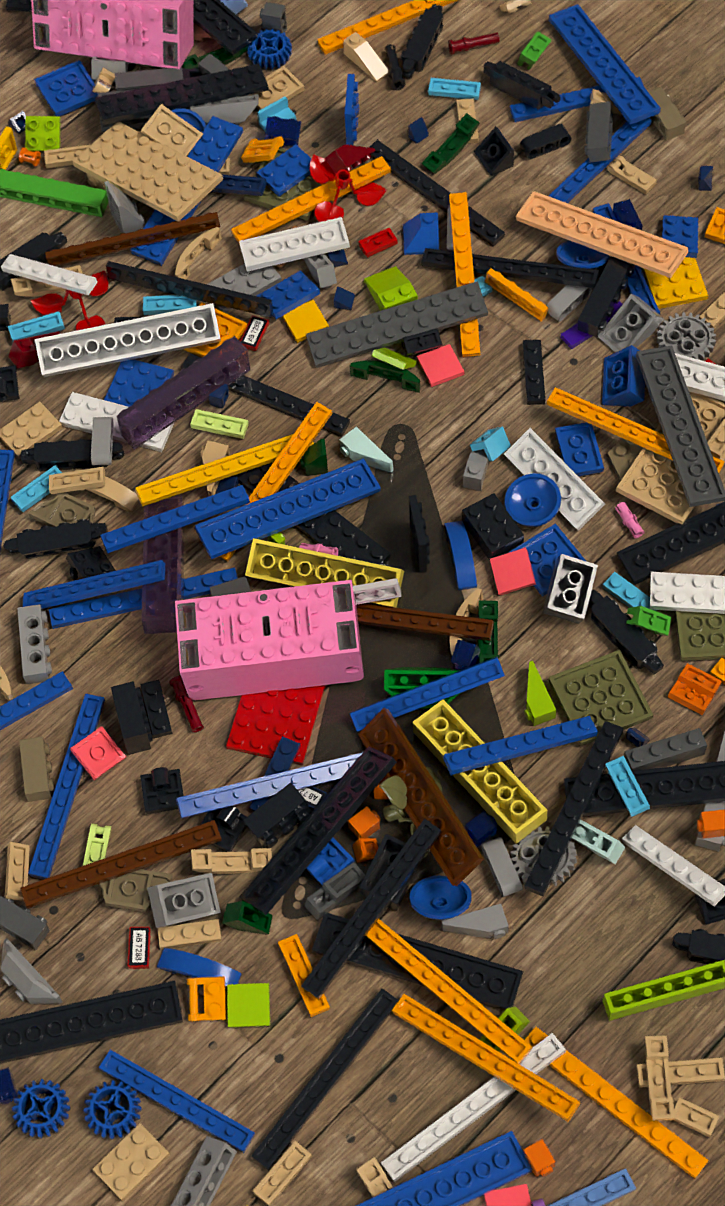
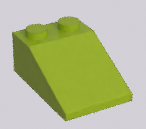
[364,266,418,311]

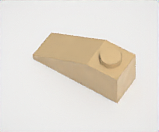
[343,32,389,82]
[200,441,230,496]

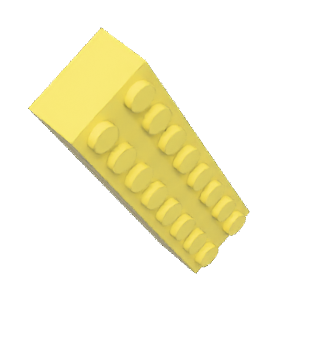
[245,538,404,608]
[413,699,547,844]

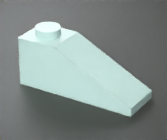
[339,427,394,473]
[572,820,625,864]

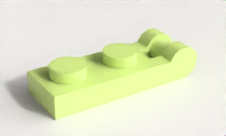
[83,823,112,866]

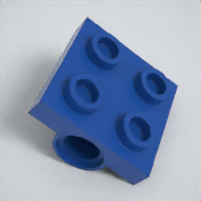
[306,838,355,886]

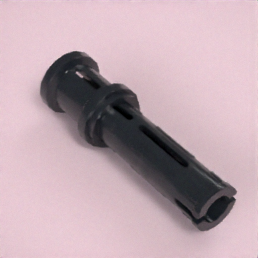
[385,44,406,90]

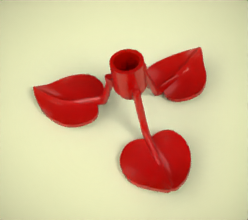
[310,154,386,222]
[31,270,109,331]

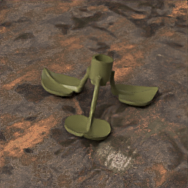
[379,767,442,858]

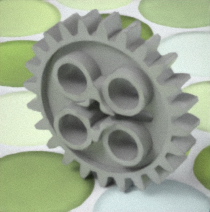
[657,312,716,361]
[510,826,577,888]

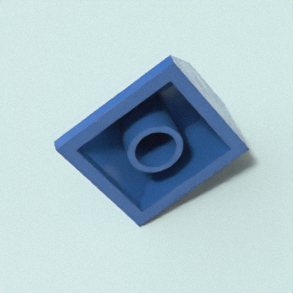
[403,212,439,255]

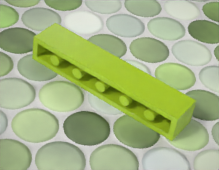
[603,960,725,1021]

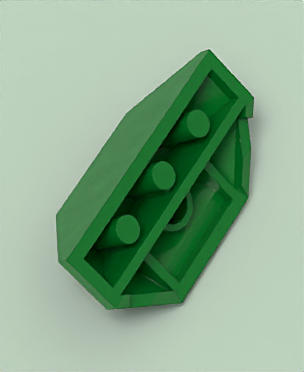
[384,667,460,708]

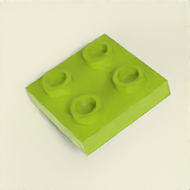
[25,116,61,151]

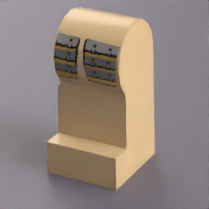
[92,68,115,93]

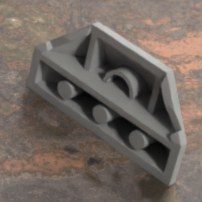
[190,94,259,125]
[0,938,62,1005]

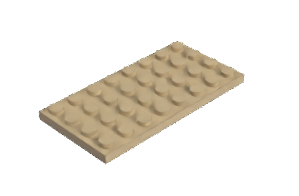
[73,122,223,222]
[616,391,725,525]

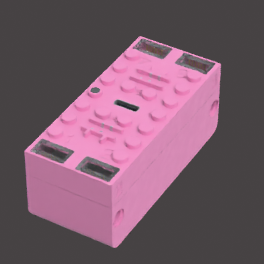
[31,0,194,69]
[175,580,364,700]

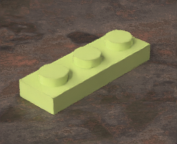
[190,409,249,439]

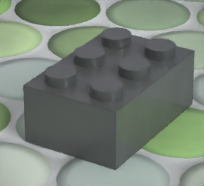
[542,554,598,624]

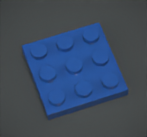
[34,60,98,116]
[345,74,359,145]
[104,359,174,414]
[509,523,586,597]

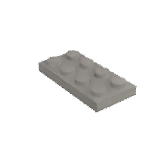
[207,263,282,313]

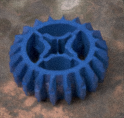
[247,28,292,70]
[12,1079,70,1138]
[83,1080,142,1139]

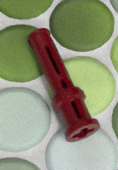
[448,32,500,55]
[169,675,204,733]

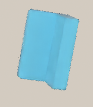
[258,96,296,136]
[470,426,511,462]

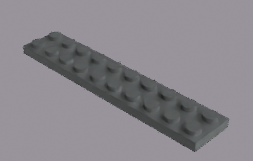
[306,281,488,368]
[636,345,725,507]

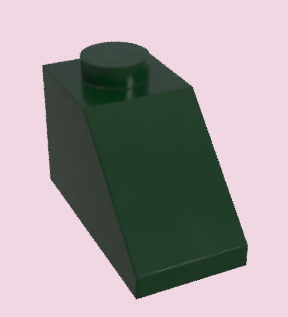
[301,438,328,476]
[223,901,273,935]

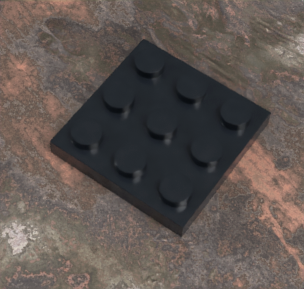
[409,495,430,573]

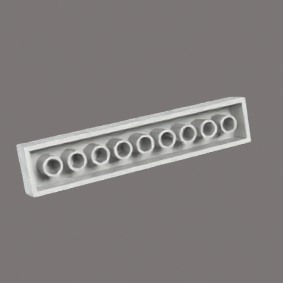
[35,303,221,377]

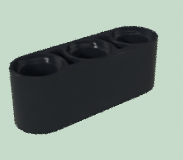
[520,124,572,159]

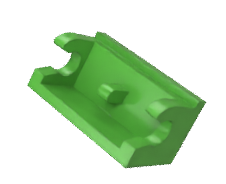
[517,31,552,70]
[627,606,671,636]

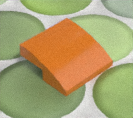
[668,663,722,715]

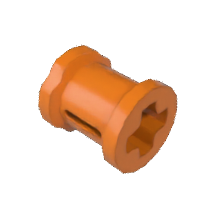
[19,147,41,166]

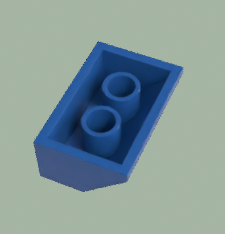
[602,345,645,407]

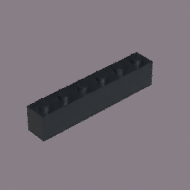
[578,256,635,337]

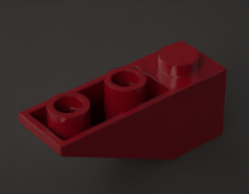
[325,144,376,174]
[8,332,60,368]

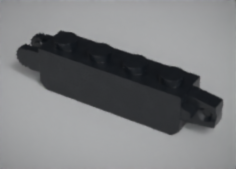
[401,4,443,79]
[483,61,561,109]
[0,232,68,291]
[21,439,124,471]
[3,519,108,559]
[588,590,664,675]
[672,929,725,965]

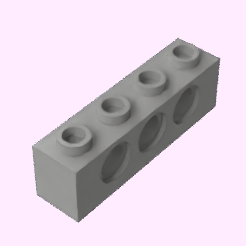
[17,604,52,684]
[171,1136,237,1206]

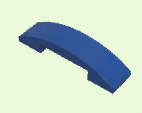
[444,521,477,590]
[157,948,242,991]

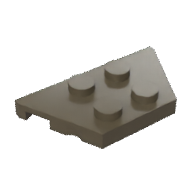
[607,438,643,480]
[29,492,96,527]
[100,869,172,912]

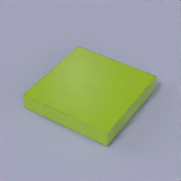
[372,348,417,370]
[227,983,270,1028]

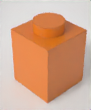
[348,806,380,839]
[697,809,725,839]
[523,1139,556,1177]

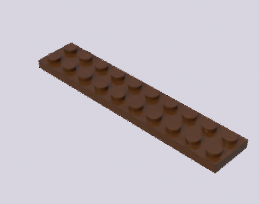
[358,708,484,886]

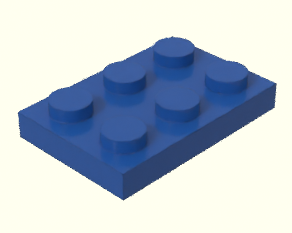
[256,144,312,197]
[662,215,698,258]
[257,270,320,319]
[555,422,604,476]

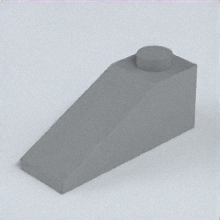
[303,254,337,288]
[463,449,489,491]
[442,904,509,939]

